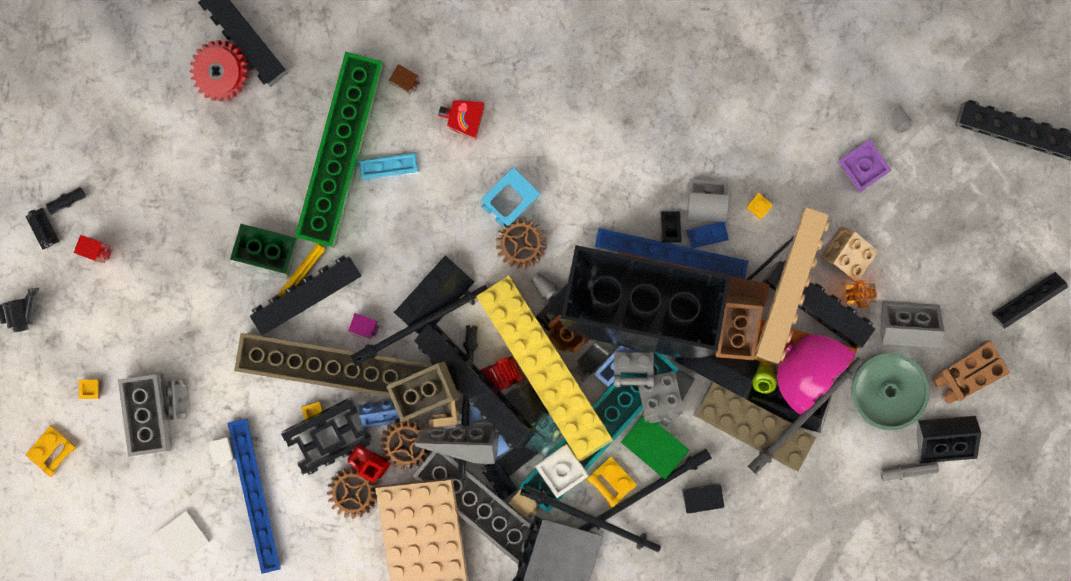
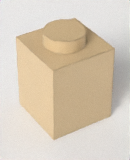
[508,488,538,519]

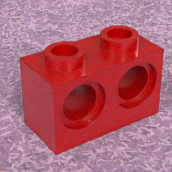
[73,235,112,263]

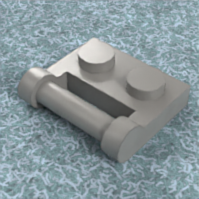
[614,353,654,387]

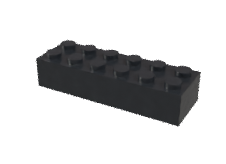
[762,260,875,348]

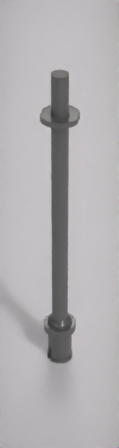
[747,357,863,475]

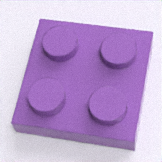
[837,139,892,193]

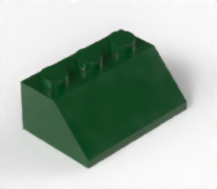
[230,224,297,279]

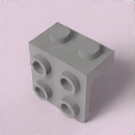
[638,372,683,423]

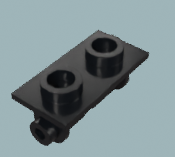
[25,208,60,250]
[481,459,517,500]

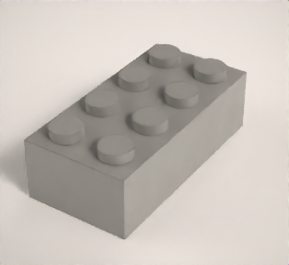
[118,374,171,457]

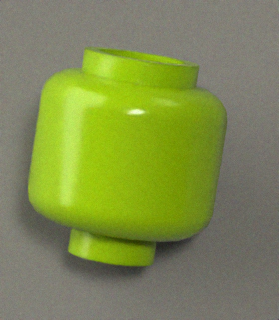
[752,365,778,394]

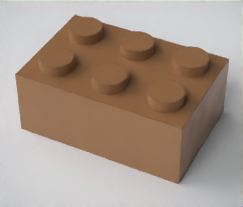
[715,295,763,360]

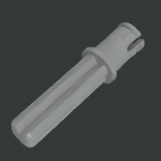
[880,462,939,481]

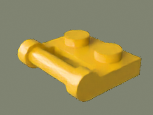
[25,425,77,477]
[585,456,636,508]

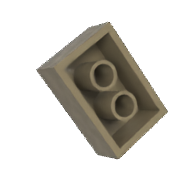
[386,362,460,422]

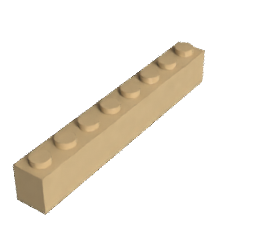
[754,207,830,364]

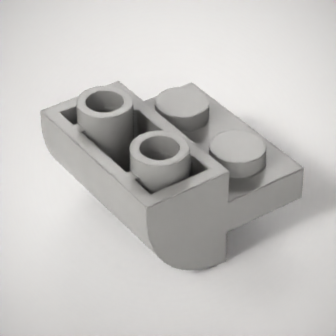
[687,179,729,222]

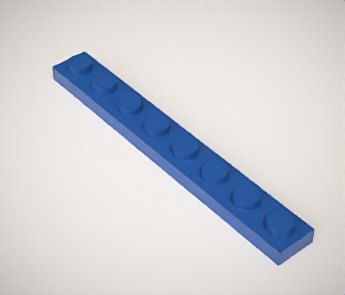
[595,228,749,279]
[228,418,281,574]

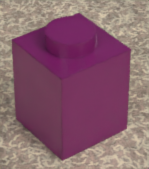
[348,313,380,339]

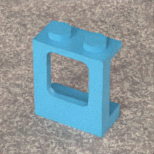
[481,167,541,228]

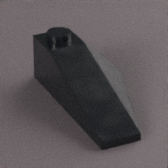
[747,385,832,433]

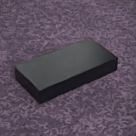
[498,441,539,476]

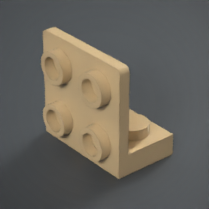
[820,226,878,282]
[427,399,459,427]

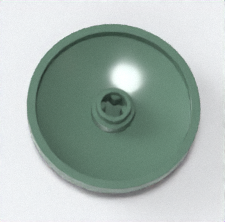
[851,353,930,430]

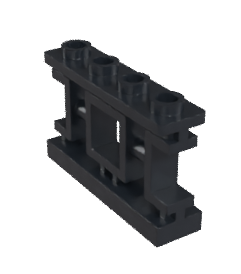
[281,397,372,475]

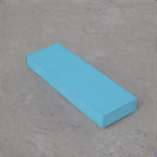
[359,153,418,180]

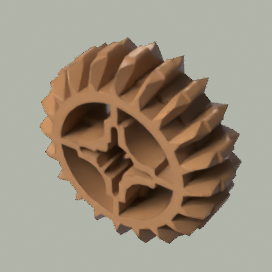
[496,217,547,269]
[380,419,430,469]
[327,466,378,519]

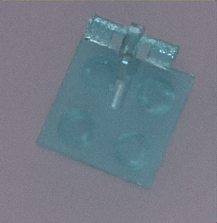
[525,412,562,457]

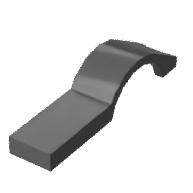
[569,341,619,382]

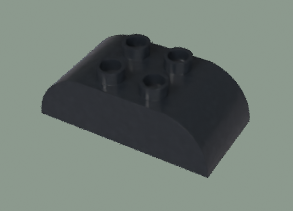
[560,245,730,358]

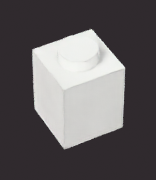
[208,437,235,467]

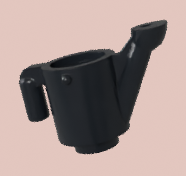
[0,287,39,333]

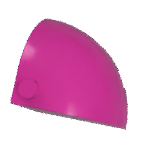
[777,335,855,415]

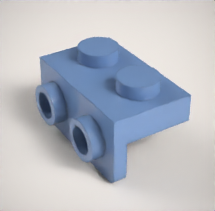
[359,399,400,428]

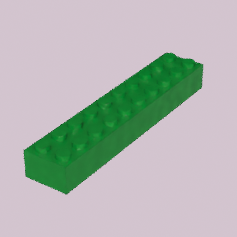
[295,51,384,248]

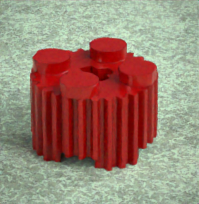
[481,356,525,391]

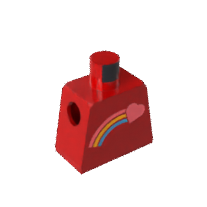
[438,100,485,140]

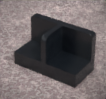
[681,484,725,514]

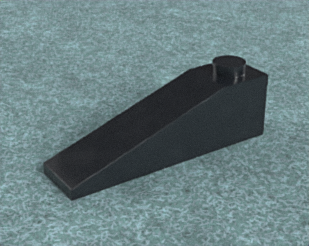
[675,354,760,398]

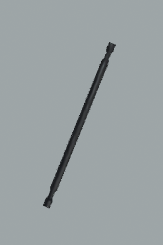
[747,236,794,280]

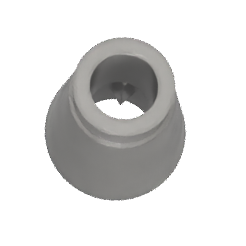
[889,103,913,133]
[531,273,559,301]

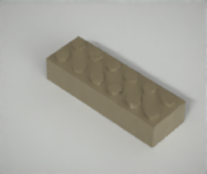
[694,382,816,471]

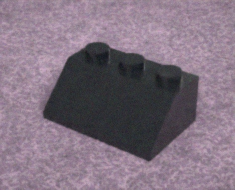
[917,416,981,464]

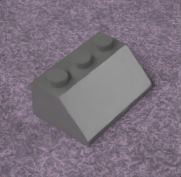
[880,302,945,348]

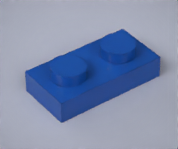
[687,222,729,249]

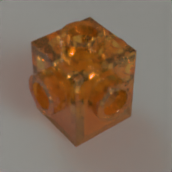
[846,280,877,308]

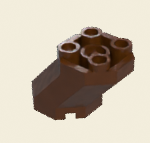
[549,313,590,353]

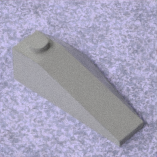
[415,420,499,464]

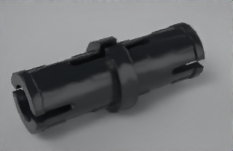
[46,187,86,215]

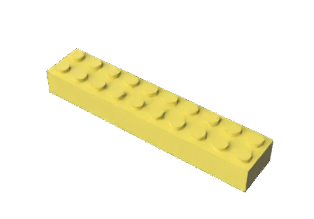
[476,276,614,461]

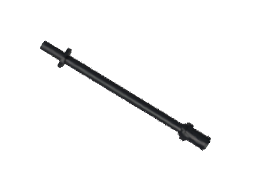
[350,285,488,366]
[454,325,478,480]
[578,448,712,531]
[520,483,661,553]

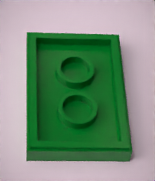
[621,415,690,480]

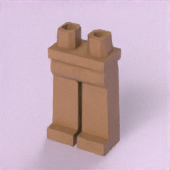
[932,341,1010,404]

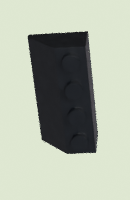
[394,255,474,334]

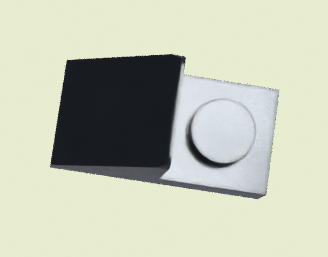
[660,211,682,243]

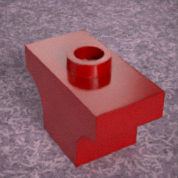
[347,444,391,483]

